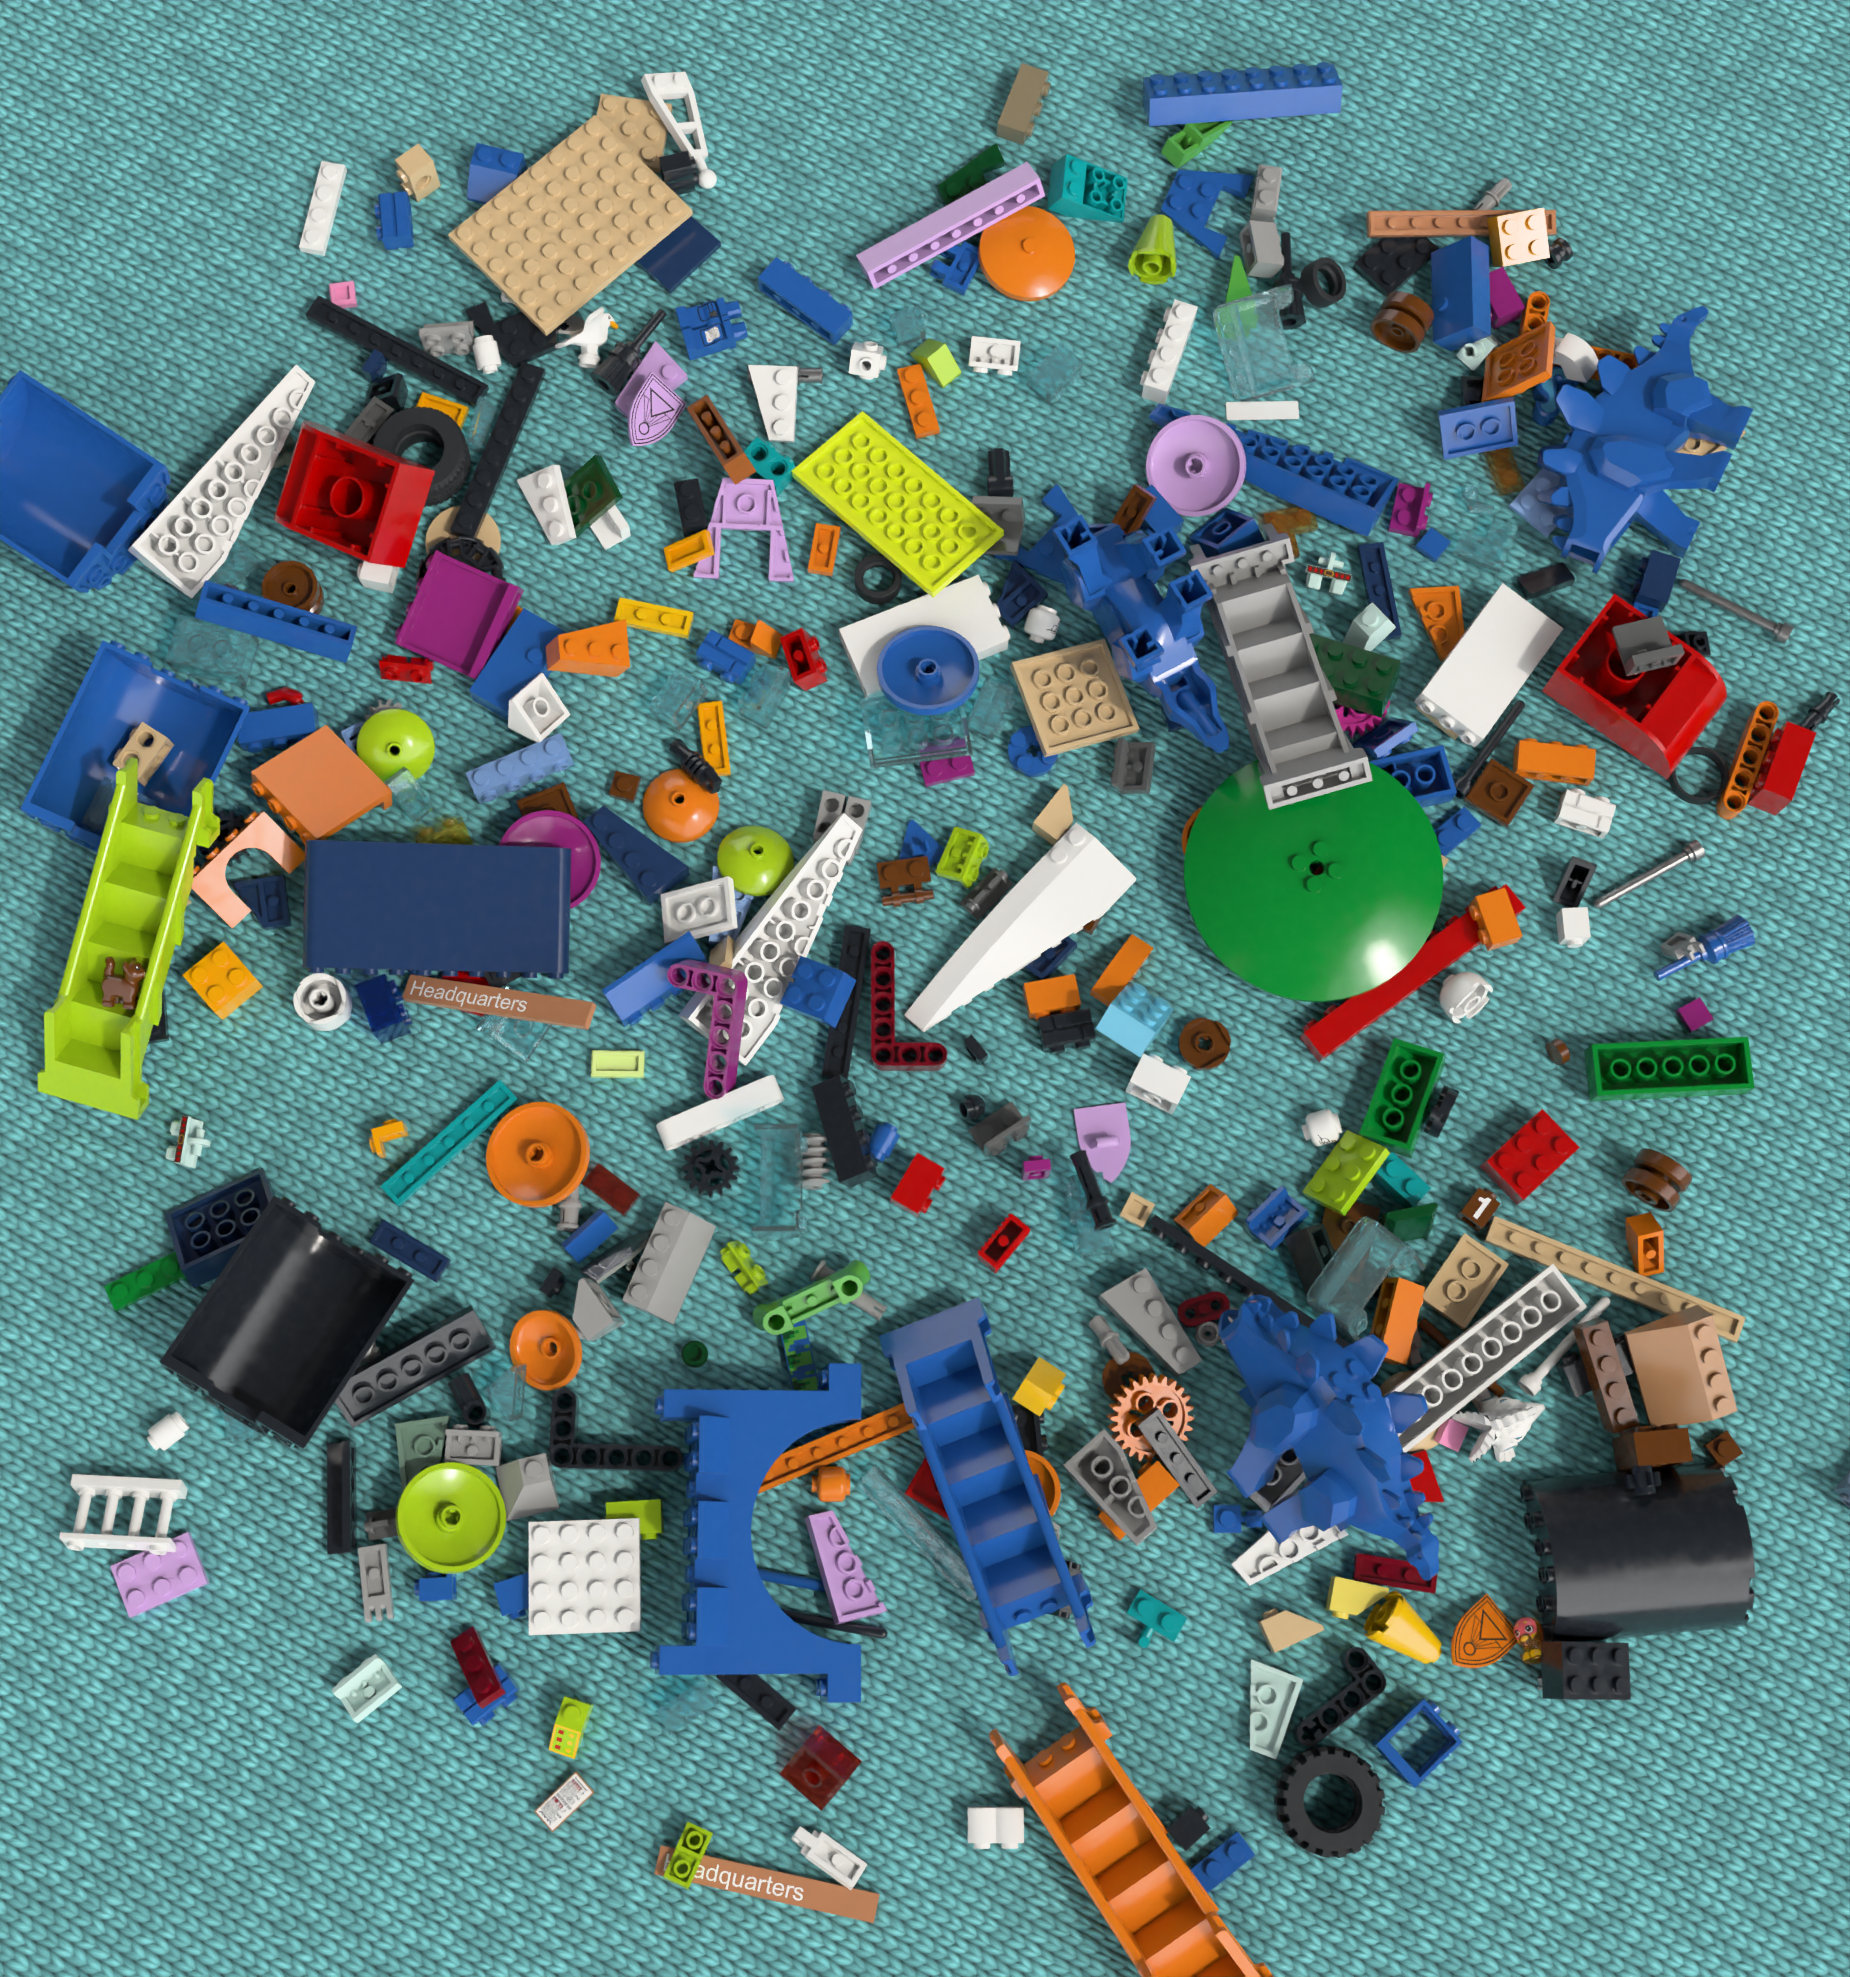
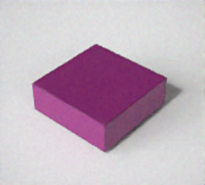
[1676,997,1714,1033]

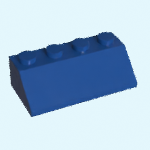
[602,931,709,1027]

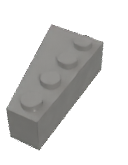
[1098,1268,1202,1377]

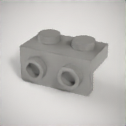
[444,1425,503,1466]

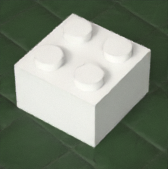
[1125,1053,1191,1115]

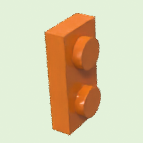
[808,523,841,577]

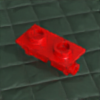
[379,654,434,684]

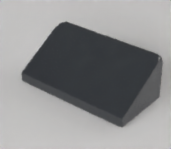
[1516,562,1575,601]

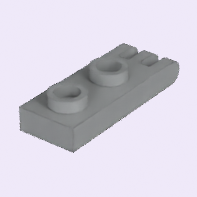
[358,1544,394,1623]

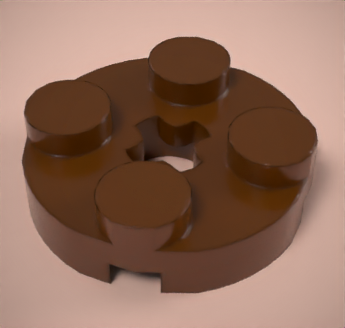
[1178,1018,1231,1071]
[1102,1352,1155,1405]

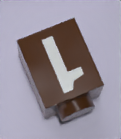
[1456,1187,1501,1232]

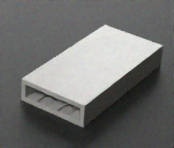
[839,575,1010,704]
[1414,583,1563,748]

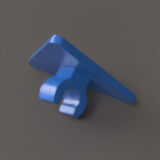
[899,820,945,865]

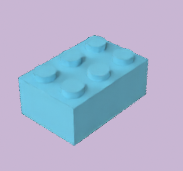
[1095,981,1174,1057]

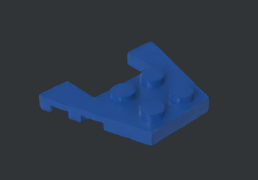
[1160,169,1254,259]
[994,484,1079,584]

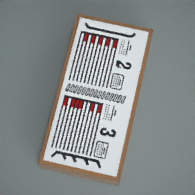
[534,1771,595,1832]

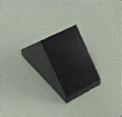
[365,373,408,413]
[1553,856,1597,908]

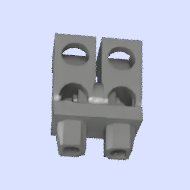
[812,790,872,866]

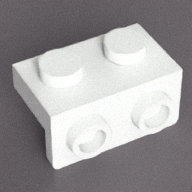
[968,336,1021,376]

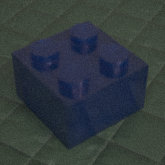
[355,974,413,1044]

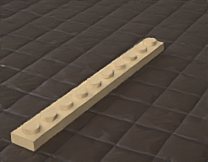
[1484,1216,1746,1343]

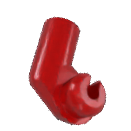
[266,687,304,706]

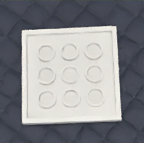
[529,1518,641,1635]

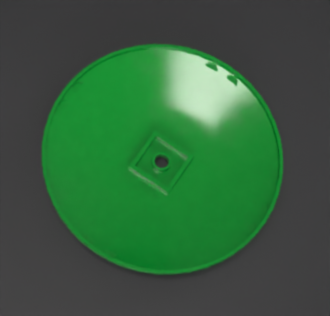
[1184,759,1443,1002]

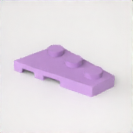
[615,341,688,419]

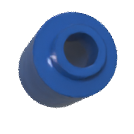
[868,1122,900,1163]

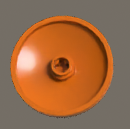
[978,206,1075,301]
[486,1102,590,1208]

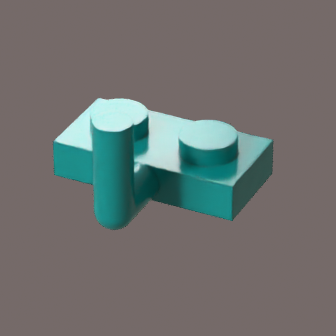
[1126,1589,1187,1648]

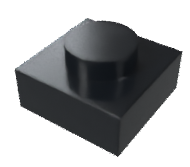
[539,1267,566,1298]

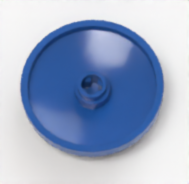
[877,626,979,715]

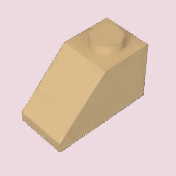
[1032,784,1073,846]
[1257,1608,1324,1653]

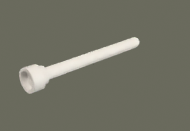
[1517,1296,1610,1397]

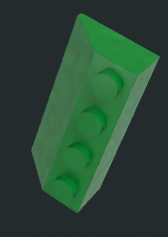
[1359,1038,1445,1158]

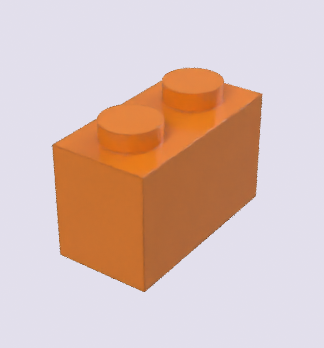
[1469,888,1522,951]
[1022,974,1081,1021]

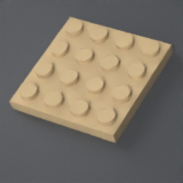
[1010,638,1139,757]

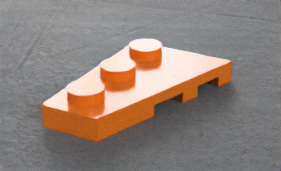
[1408,586,1465,661]

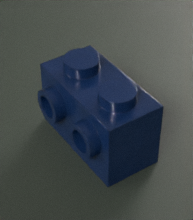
[1631,550,1681,613]

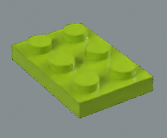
[1302,1130,1390,1216]

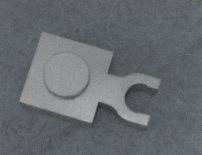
[1659,931,1705,961]

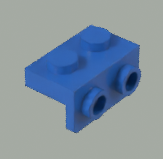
[1245,1185,1309,1251]

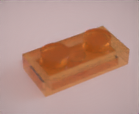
[1483,447,1525,497]

